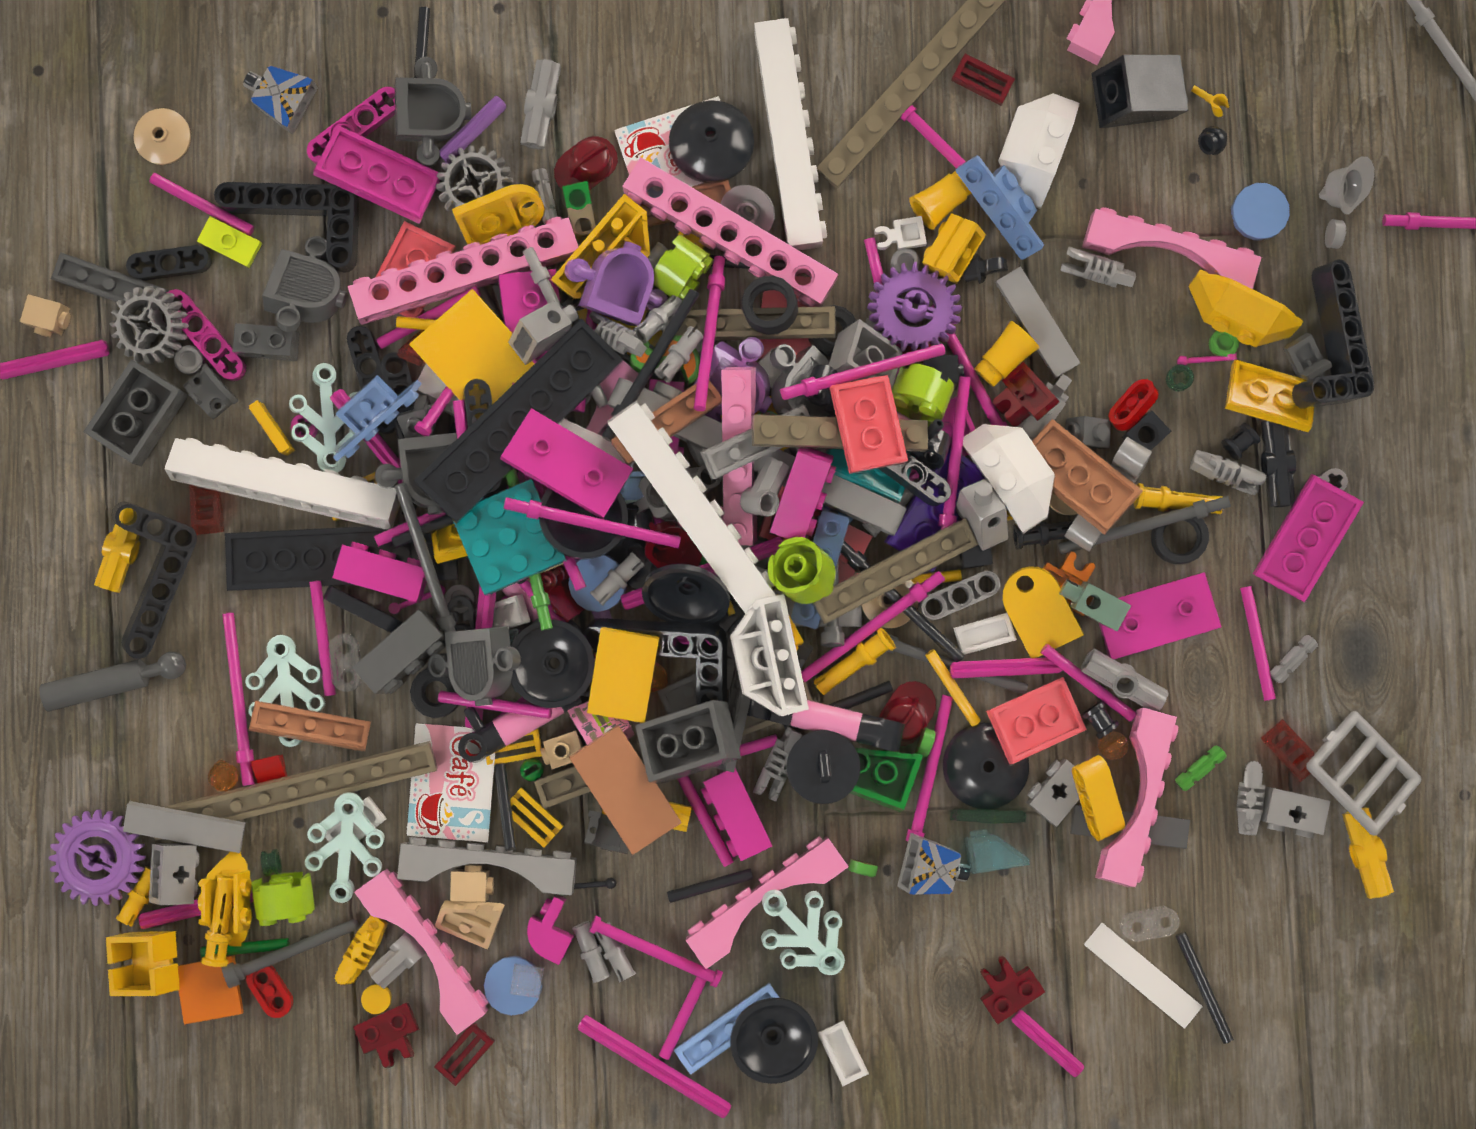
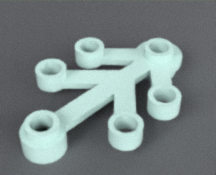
[289,363,358,472]
[245,635,325,747]
[305,792,385,903]
[761,890,845,975]

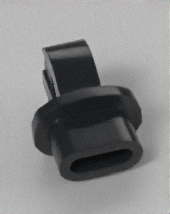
[964,254,1008,284]

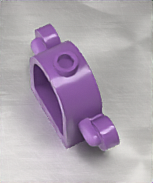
[565,241,668,326]
[694,337,772,423]

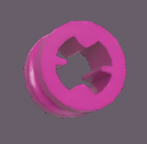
[290,414,318,438]

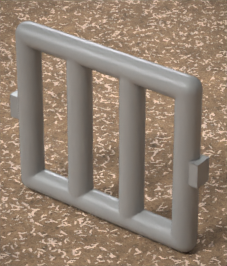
[1306,711,1421,836]

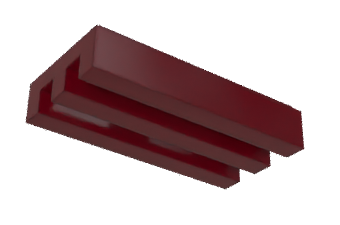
[951,53,1015,106]
[434,1022,495,1086]

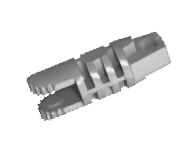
[1060,247,1136,288]
[589,311,647,357]
[1190,450,1267,495]
[753,727,802,801]
[1236,761,1266,835]

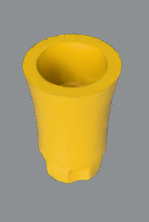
[909,171,972,230]
[974,321,1040,387]

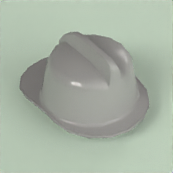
[1319,156,1374,214]

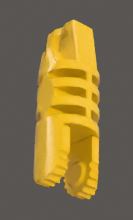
[334,915,388,985]

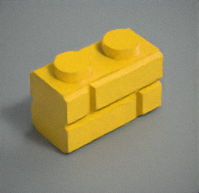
[922,213,986,284]

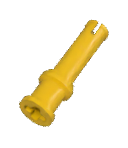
[1134,483,1223,515]
[814,627,896,695]
[201,875,234,967]

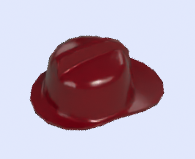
[554,136,618,190]
[645,521,702,568]
[879,681,936,746]

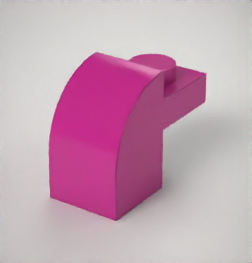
[527,894,574,965]

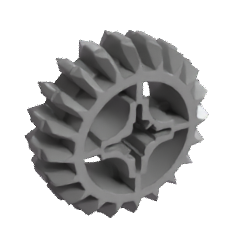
[436,145,514,217]
[109,286,189,364]

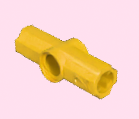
[94,508,140,593]
[1342,807,1394,899]

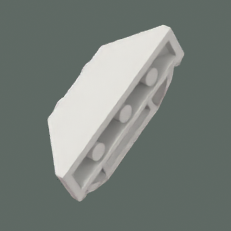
[998,93,1079,209]
[963,424,1055,534]
[730,594,809,716]

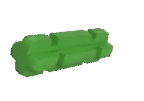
[1175,745,1227,791]

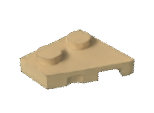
[434,900,505,950]

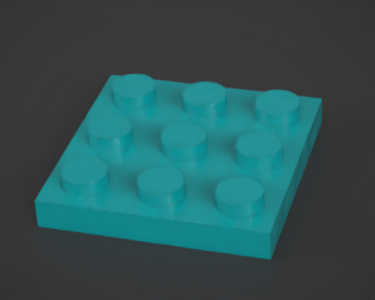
[453,479,567,596]

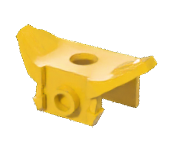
[198,851,252,946]

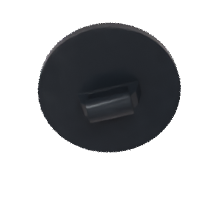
[787,730,860,804]

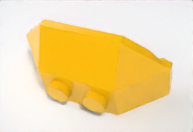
[551,194,650,299]
[1188,270,1303,347]

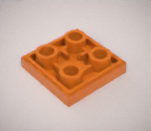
[178,955,244,1024]

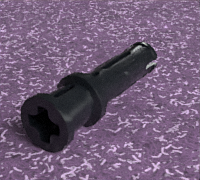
[1013,520,1074,550]

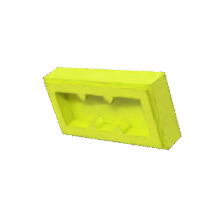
[197,216,262,268]

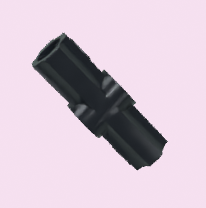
[1261,421,1296,508]

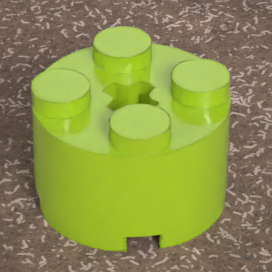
[653,235,714,301]
[892,364,954,426]
[768,537,836,604]
[251,872,315,926]

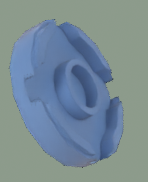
[1231,183,1290,240]
[568,555,627,612]
[484,956,543,1016]

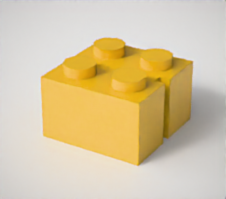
[106,931,180,996]

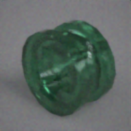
[1165,364,1194,392]
[260,849,282,877]

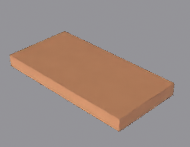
[1032,419,1143,535]
[569,725,682,855]

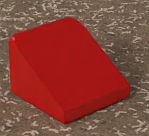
[251,754,287,783]

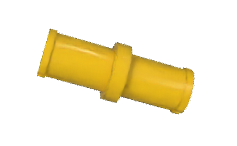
[116,866,151,927]

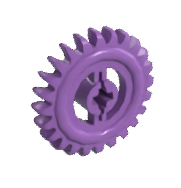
[867,262,962,352]
[49,809,146,906]

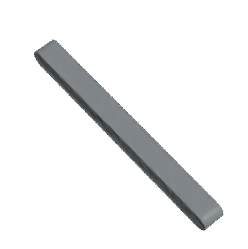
[607,378,907,536]

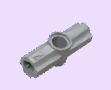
[520,59,561,150]
[1081,648,1169,711]

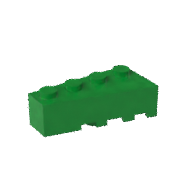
[850,748,923,812]

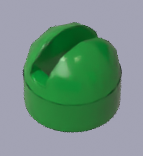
[520,758,544,782]

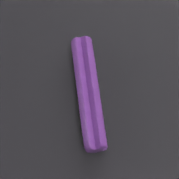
[439,96,506,164]

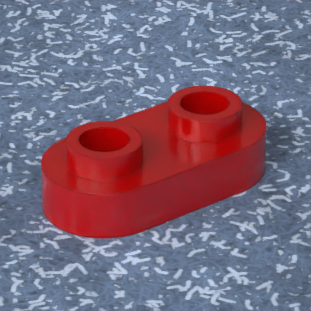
[1109,379,1159,431]
[246,965,294,1018]

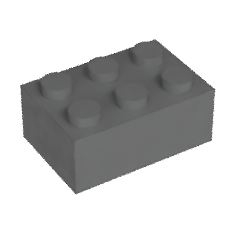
[83,359,189,467]
[352,609,446,694]
[635,700,741,783]

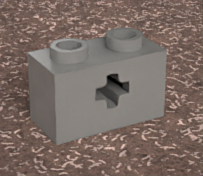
[1026,759,1080,827]
[1260,787,1330,839]
[149,843,199,905]

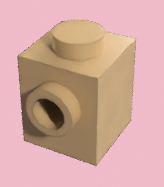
[20,294,71,338]
[540,730,584,769]
[450,864,494,902]

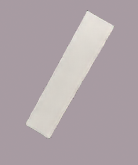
[1084,923,1203,1029]

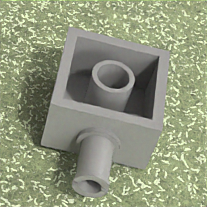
[828,318,903,389]

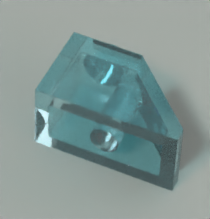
[964,829,1030,874]

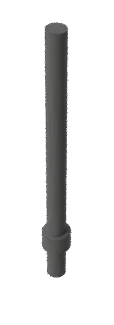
[395,483,456,634]
[1058,496,1231,555]
[863,633,1028,694]

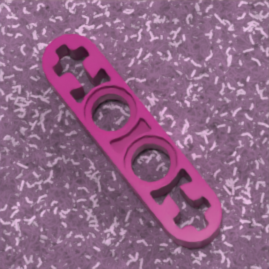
[307,87,395,165]
[167,289,246,381]

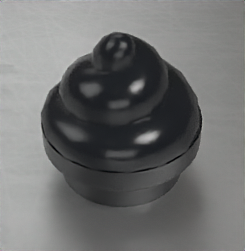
[1198,126,1227,155]

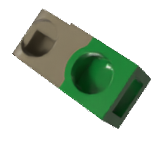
[562,181,596,238]

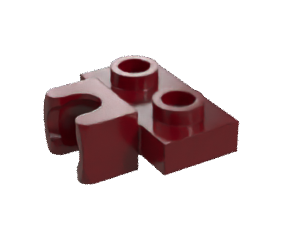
[993,362,1059,427]
[980,956,1045,1025]
[353,1003,420,1068]

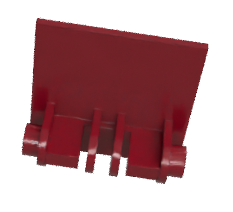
[527,564,585,622]

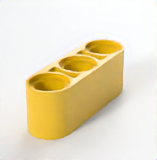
[1072,755,1125,841]

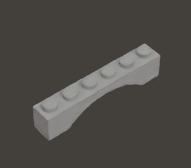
[397,837,577,895]

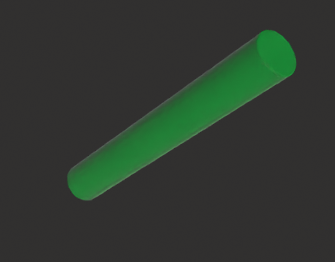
[200,938,290,958]

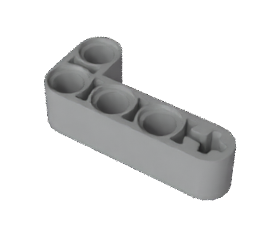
[1065,437,1152,552]

